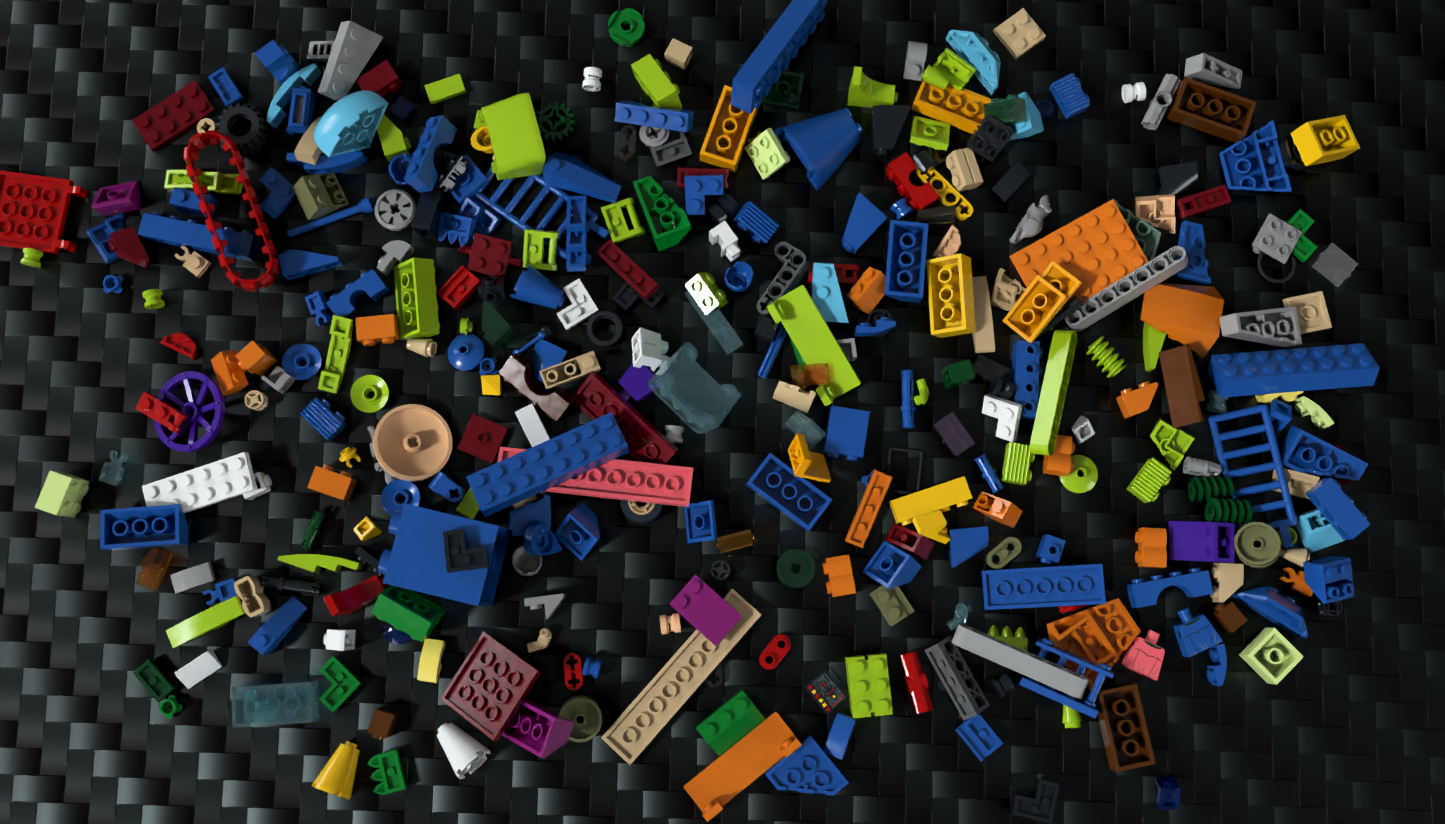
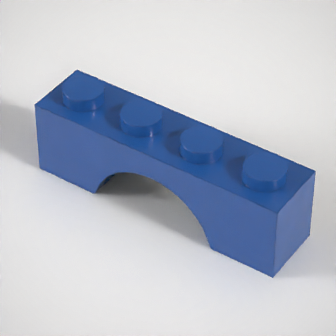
[615,100,694,132]
[404,115,457,193]
[1126,567,1214,608]

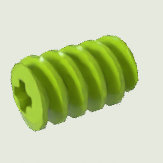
[1086,336,1128,378]

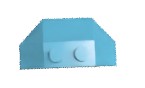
[946,30,1001,95]

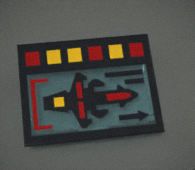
[805,669,848,715]

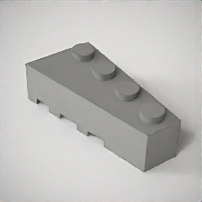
[1219,306,1302,347]

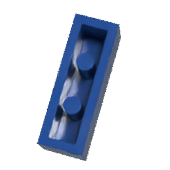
[1305,478,1371,540]

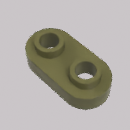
[986,537,1022,569]

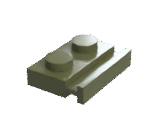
[869,585,915,627]

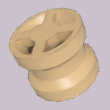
[197,118,219,134]
[244,390,269,411]

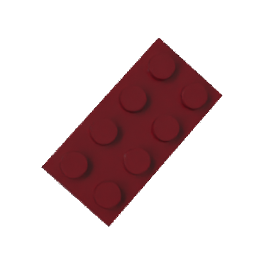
[132,80,217,152]

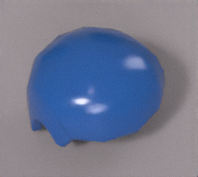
[724,261,754,292]

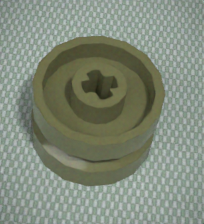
[1234,522,1281,568]
[559,695,602,742]

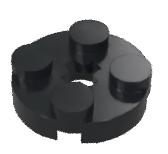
[1278,134,1309,170]

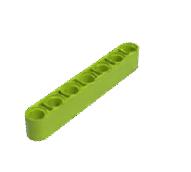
[1030,330,1077,456]

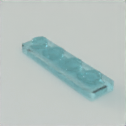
[685,291,743,356]

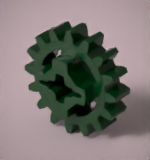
[536,101,576,143]

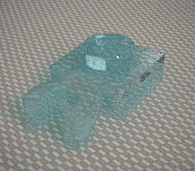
[98,450,128,486]

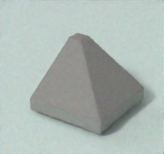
[1071,415,1095,444]

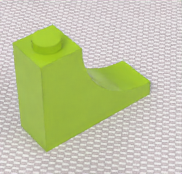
[847,66,898,108]

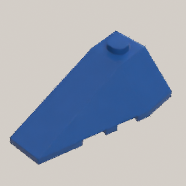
[542,151,621,204]
[1281,425,1368,481]

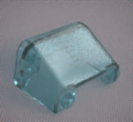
[648,342,741,434]

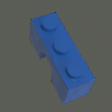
[255,40,300,86]
[326,269,390,319]

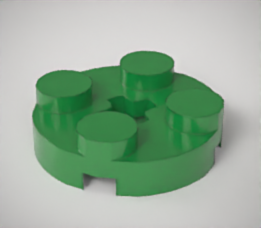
[608,8,645,47]

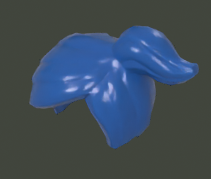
[388,152,413,185]

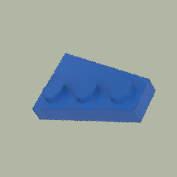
[1173,221,1211,285]

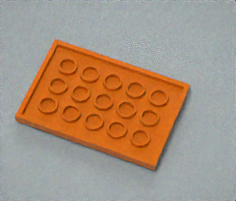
[1009,199,1148,303]

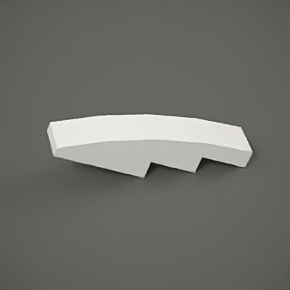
[515,404,550,447]

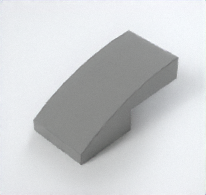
[170,562,216,594]

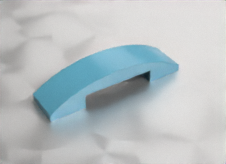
[267,64,322,129]

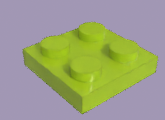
[910,116,950,151]

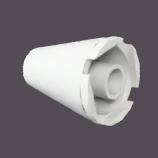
[437,723,490,779]

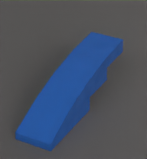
[566,196,587,272]

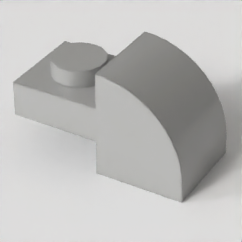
[903,41,927,81]
[377,240,415,276]

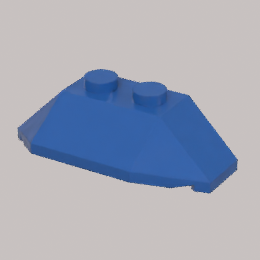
[1231,585,1308,638]

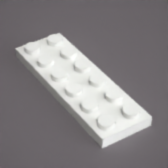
[142,452,258,514]

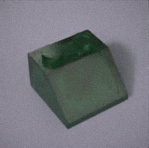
[481,300,517,350]

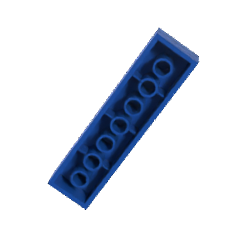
[731,0,828,114]
[1207,343,1380,398]
[466,412,629,517]

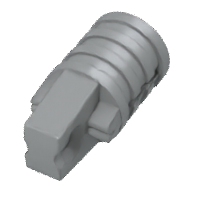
[1183,456,1222,478]

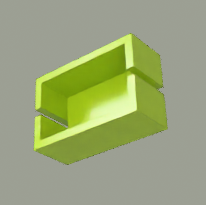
[845,653,893,718]

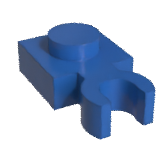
[305,290,332,326]
[203,578,238,605]

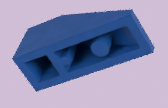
[278,249,344,280]
[248,596,308,655]

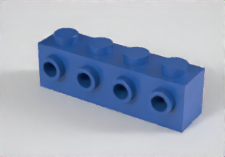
[1011,340,1043,420]

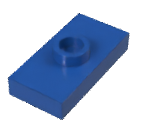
[208,67,244,108]

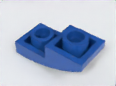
[855,317,896,337]
[1207,643,1227,686]
[824,712,857,760]

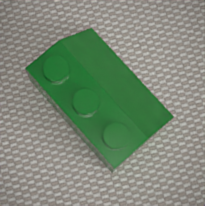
[371,585,446,642]
[696,689,765,757]

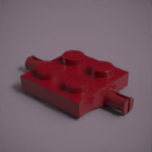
[458,233,523,278]

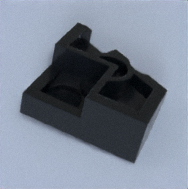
[1158,161,1198,198]

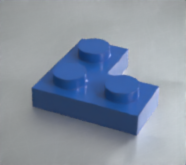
[259,166,297,219]

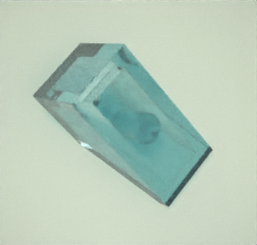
[784,410,826,450]

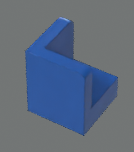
[1261,398,1292,433]

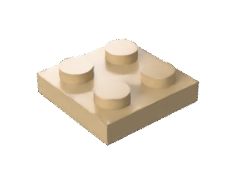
[993,8,1046,60]
[1283,291,1332,335]

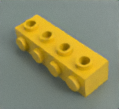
[889,476,972,526]

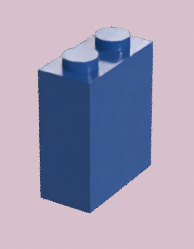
[823,406,870,461]

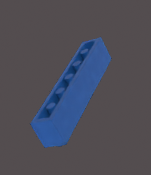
[138,212,260,261]

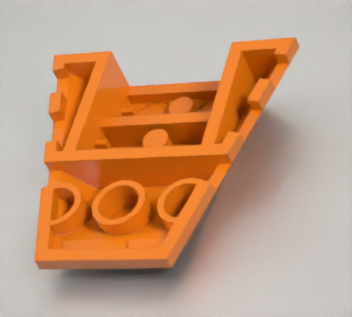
[1141,283,1224,359]
[1047,598,1141,690]

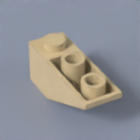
[539,351,601,389]

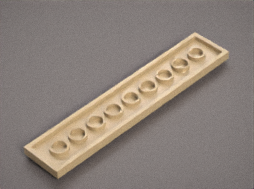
[601,589,761,765]

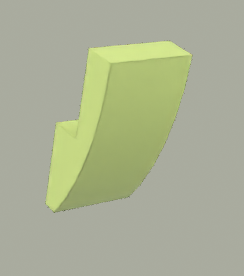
[1293,396,1334,429]

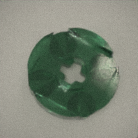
[776,549,815,588]

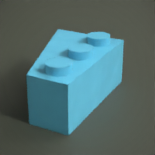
[811,262,849,323]

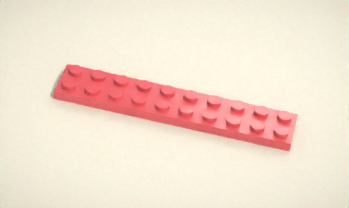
[497,447,693,507]

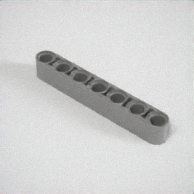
[1065,246,1189,332]
[951,623,1089,699]

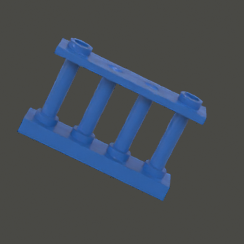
[1019,638,1115,719]

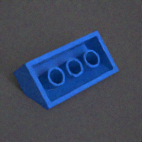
[884,220,928,303]
[100,504,188,551]

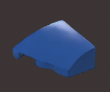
[458,197,502,240]
[87,213,124,264]
[534,339,568,383]
[510,493,551,536]
[948,526,989,568]

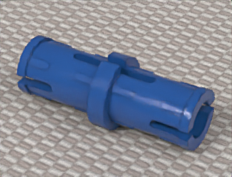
[974,454,1004,493]

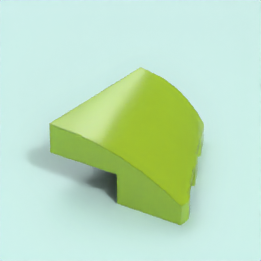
[1150,417,1195,470]

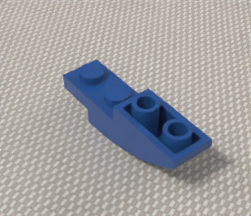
[286,150,367,175]

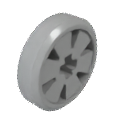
[374,189,417,231]

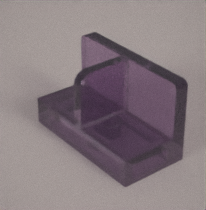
[934,412,975,456]

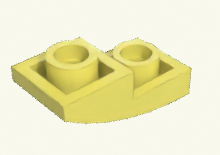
[1255,391,1303,404]
[417,638,446,683]

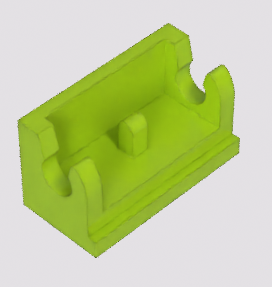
[932,48,977,91]

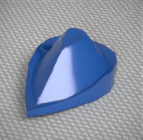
[524,524,562,556]

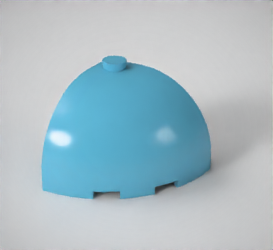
[314,90,388,157]

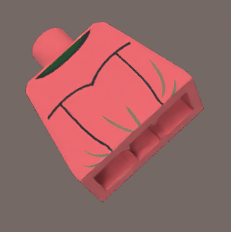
[1117,630,1165,681]

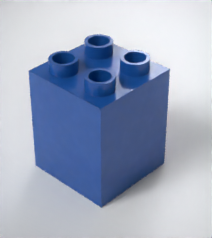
[378,503,511,606]

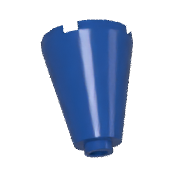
[510,263,566,309]

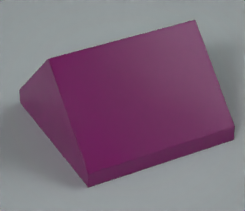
[92,181,142,216]

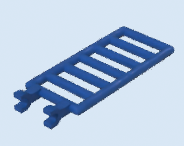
[473,167,610,265]
[1208,404,1297,548]

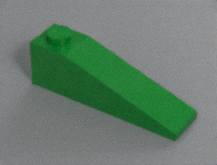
[633,176,691,251]

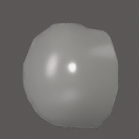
[512,545,542,576]

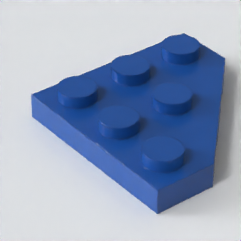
[765,735,849,796]

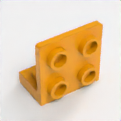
[788,433,831,483]

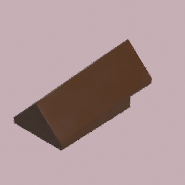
[1159,344,1205,428]

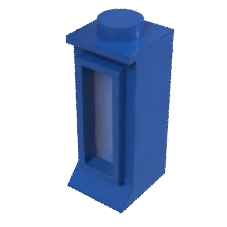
[286,86,316,137]

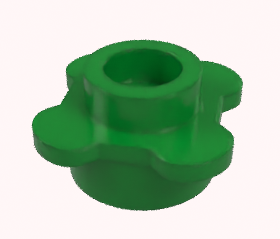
[158,695,183,719]

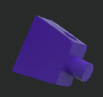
[618,363,663,404]

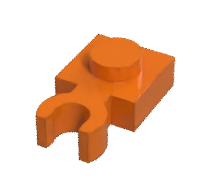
[1279,568,1313,597]

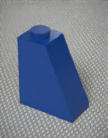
[841,192,888,254]

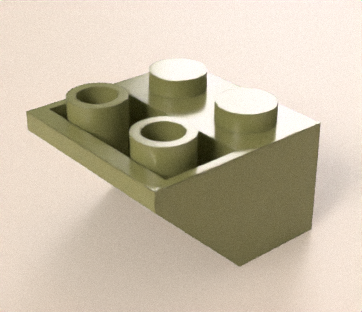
[293,173,350,220]

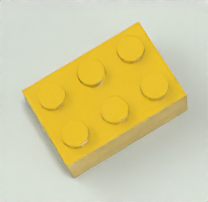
[1290,115,1360,167]

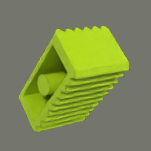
[1001,442,1035,485]
[1126,457,1172,503]

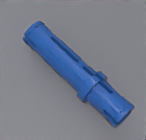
[901,370,916,429]

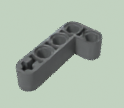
[757,242,810,319]

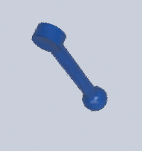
[513,331,546,354]

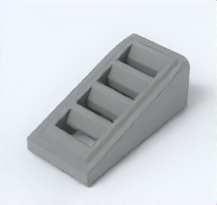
[307,41,335,62]

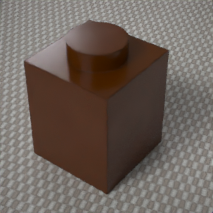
[1211,602,1248,633]
[367,708,398,740]

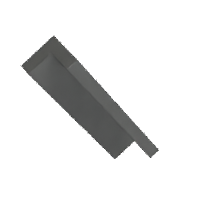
[924,635,990,720]

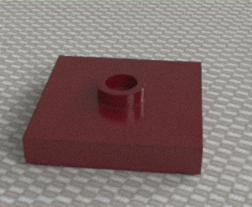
[457,414,509,464]

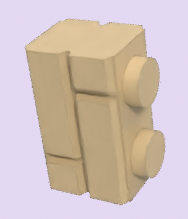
[946,148,984,192]

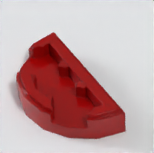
[160,332,198,360]

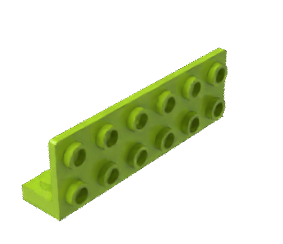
[766,285,861,406]

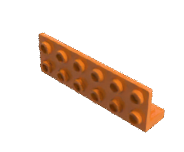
[684,712,802,822]

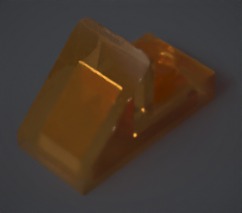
[790,363,830,389]
[136,547,173,591]

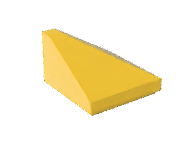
[481,374,502,395]
[353,516,383,542]

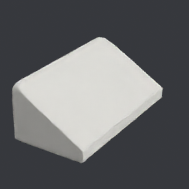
[175,650,223,689]

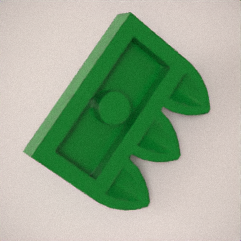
[367,749,407,795]

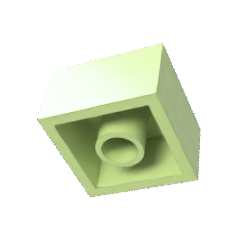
[34,470,90,518]
[1239,627,1304,685]

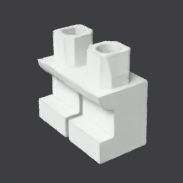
[709,221,741,262]
[631,327,670,372]

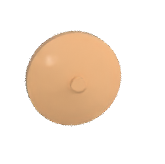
[373,404,452,481]

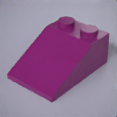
[670,574,743,647]

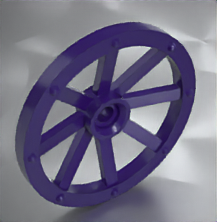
[154,371,225,452]

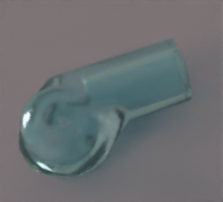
[946,603,968,631]

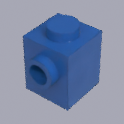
[1036,534,1066,565]

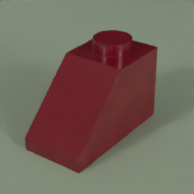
[108,226,150,268]
[886,523,935,560]

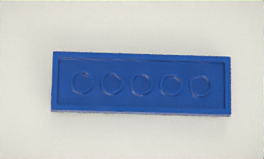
[982,564,1106,610]

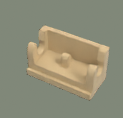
[1271,468,1320,499]

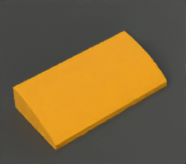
[911,79,995,134]

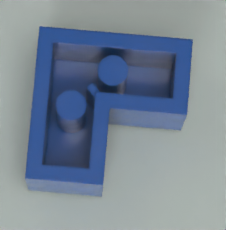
[685,174,724,215]

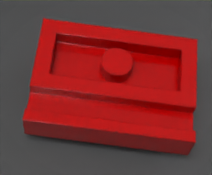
[437,265,481,311]

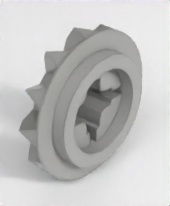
[639,126,669,148]

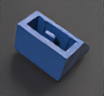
[1303,556,1354,604]

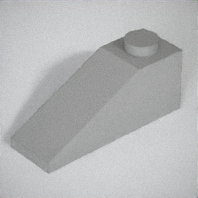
[1184,53,1242,89]

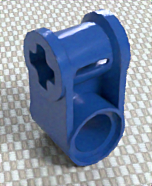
[428,471,467,503]

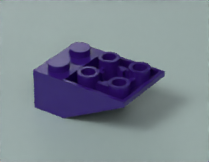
[1168,521,1235,563]

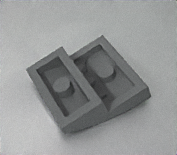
[649,130,692,167]

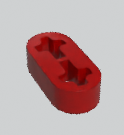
[563,652,584,691]

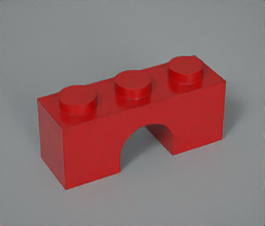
[886,152,939,214]

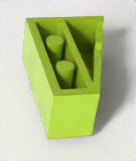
[631,54,683,109]

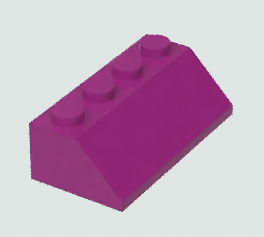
[502,698,574,759]

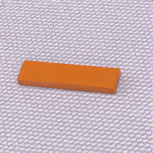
[845,469,893,548]

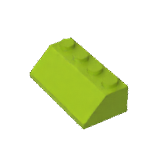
[393,257,440,340]

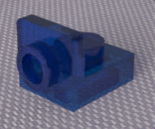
[1155,777,1181,810]

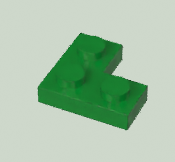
[1287,209,1317,262]
[319,656,363,712]

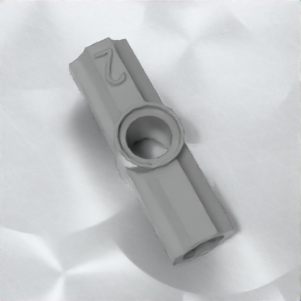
[1141,74,1180,130]

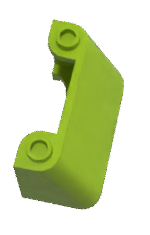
[478,93,546,180]

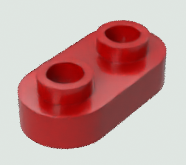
[759,634,791,670]

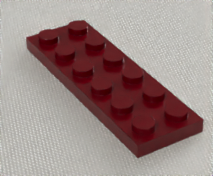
[573,371,679,465]

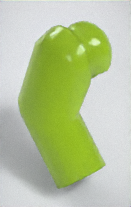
[914,378,929,406]

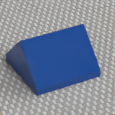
[684,500,717,543]

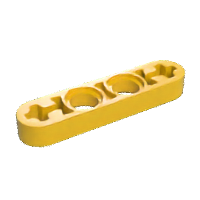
[915,168,973,220]

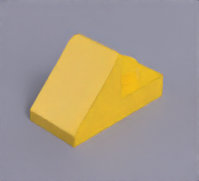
[912,510,950,544]

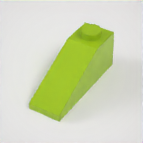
[377,114,412,162]

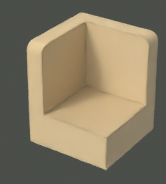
[664,38,693,70]

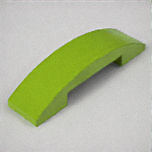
[318,315,353,394]

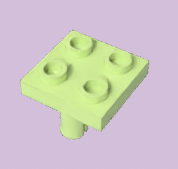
[745,128,791,180]

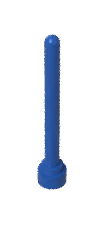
[287,197,374,237]

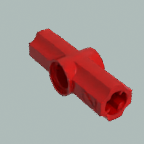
[900,651,933,714]

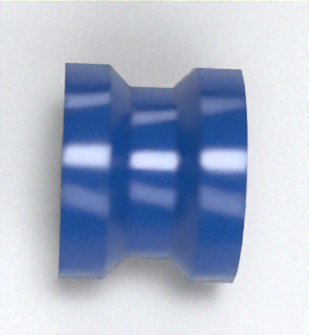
[890,197,914,221]
[582,656,603,679]

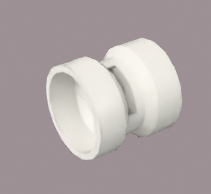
[582,67,602,92]
[1122,82,1146,103]

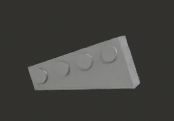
[318,21,383,100]

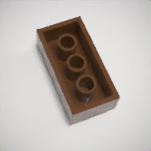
[1166,77,1257,143]
[1095,682,1156,772]

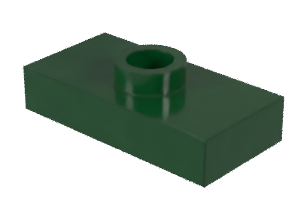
[133,659,176,702]

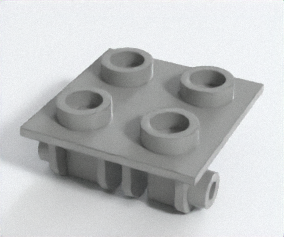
[1252,213,1302,264]

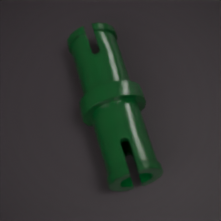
[300,510,326,550]

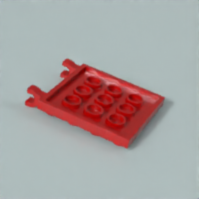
[0,170,88,254]

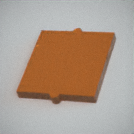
[716,529,754,553]

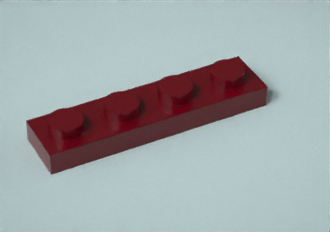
[596,239,660,300]

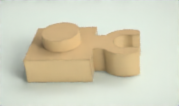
[175,246,212,278]

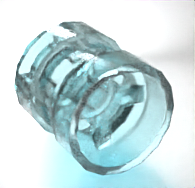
[1206,390,1228,413]

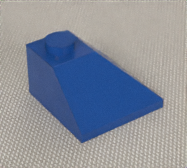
[554,502,600,561]
[862,541,922,590]

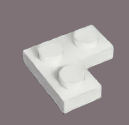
[556,279,599,331]
[982,394,1022,442]

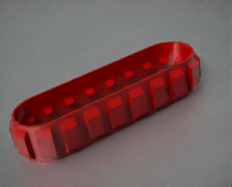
[184,130,280,292]

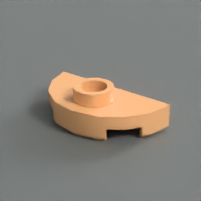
[932,224,961,258]

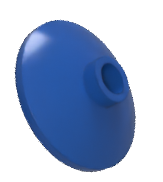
[448,334,485,371]
[282,343,322,380]
[381,479,421,516]

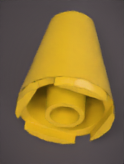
[311,741,360,800]

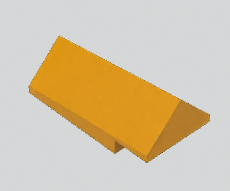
[1003,261,1082,344]

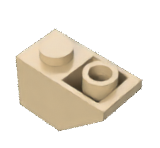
[1210,563,1244,602]

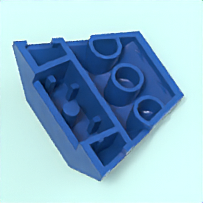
[1219,120,1292,192]

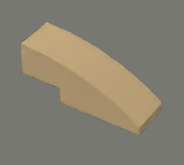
[294,117,324,165]

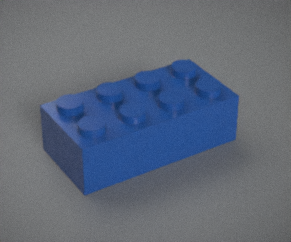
[746,453,832,532]

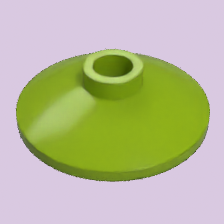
[350,375,389,413]
[1059,455,1098,493]

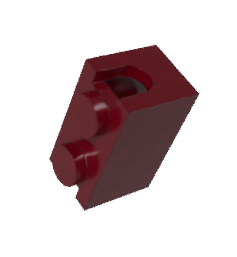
[356,60,402,98]

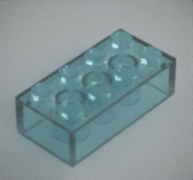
[232,680,320,728]

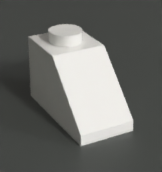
[323,629,356,651]

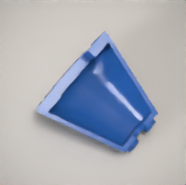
[775,108,863,191]

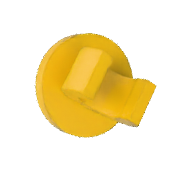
[339,447,361,468]

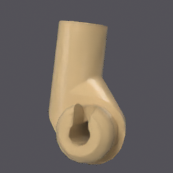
[527,628,552,653]

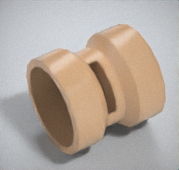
[659,613,681,634]

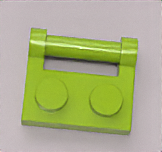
[601,198,645,244]
[522,229,560,271]

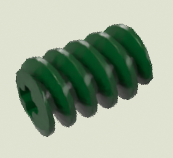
[1188,476,1234,502]
[1205,497,1252,524]

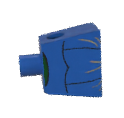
[1173,607,1223,657]

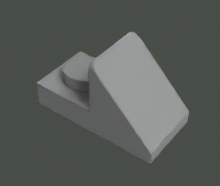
[524,593,566,620]

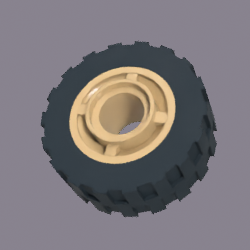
[620,500,663,524]

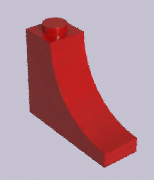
[323,575,390,616]

